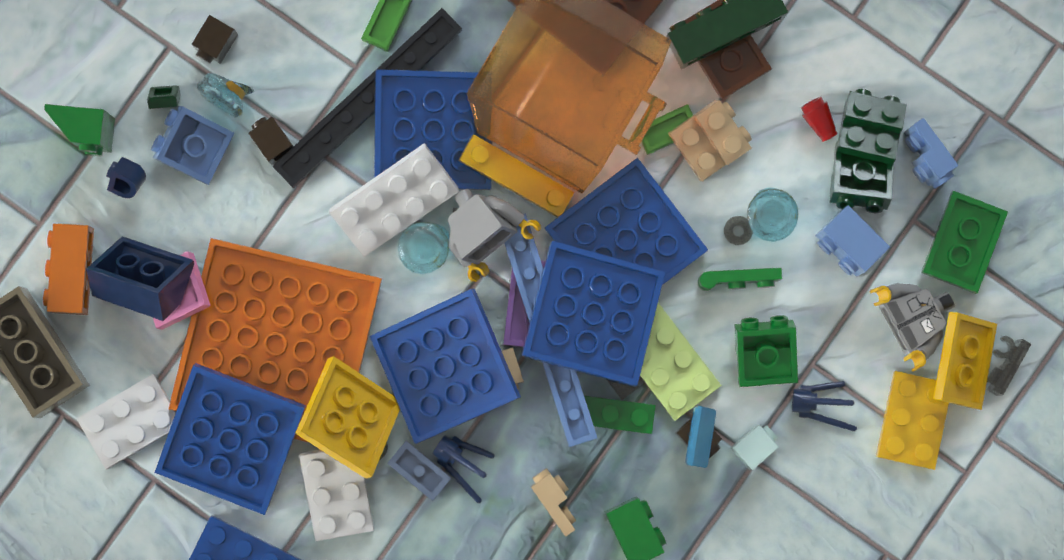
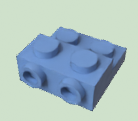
[151,106,234,185]
[904,118,959,189]

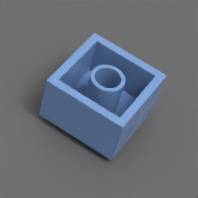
[815,205,890,277]

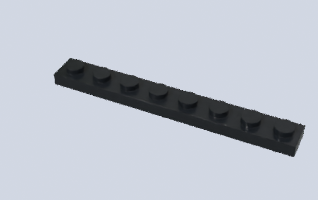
[272,8,462,189]

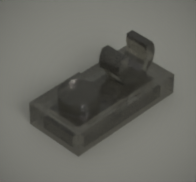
[987,336,1031,396]

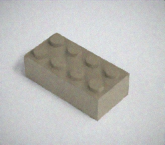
[0,286,90,418]

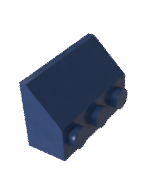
[86,236,194,321]

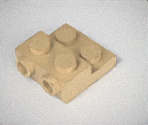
[668,100,752,181]
[531,468,576,537]

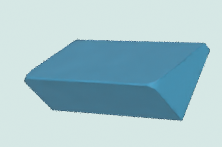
[685,406,716,468]

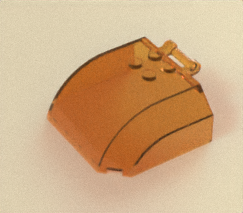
[467,0,672,194]

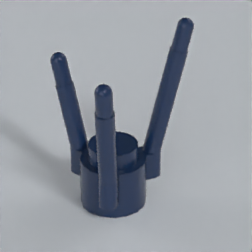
[792,381,857,431]
[432,435,495,503]

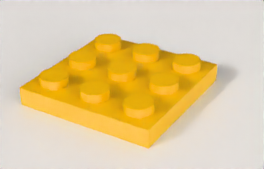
[295,356,400,479]

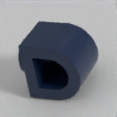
[106,157,146,198]

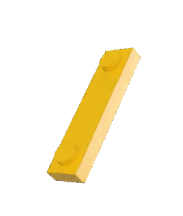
[458,135,574,218]

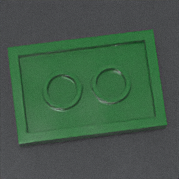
[921,191,1008,294]

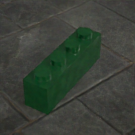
[666,0,788,70]

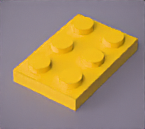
[933,312,997,410]
[876,371,949,470]

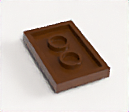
[685,0,772,101]

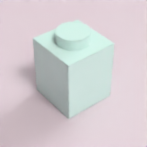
[731,425,779,470]

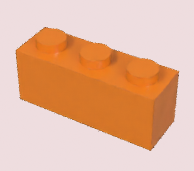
[43,224,94,315]

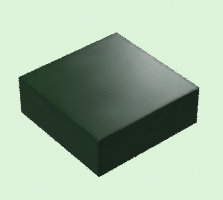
[147,85,181,109]

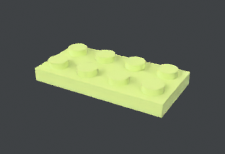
[640,303,722,421]

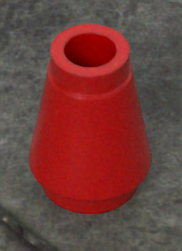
[801,96,838,142]

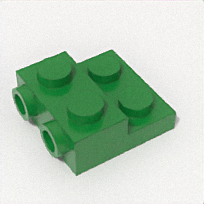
[734,315,798,387]

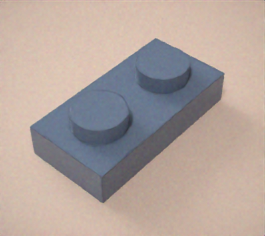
[387,441,451,501]

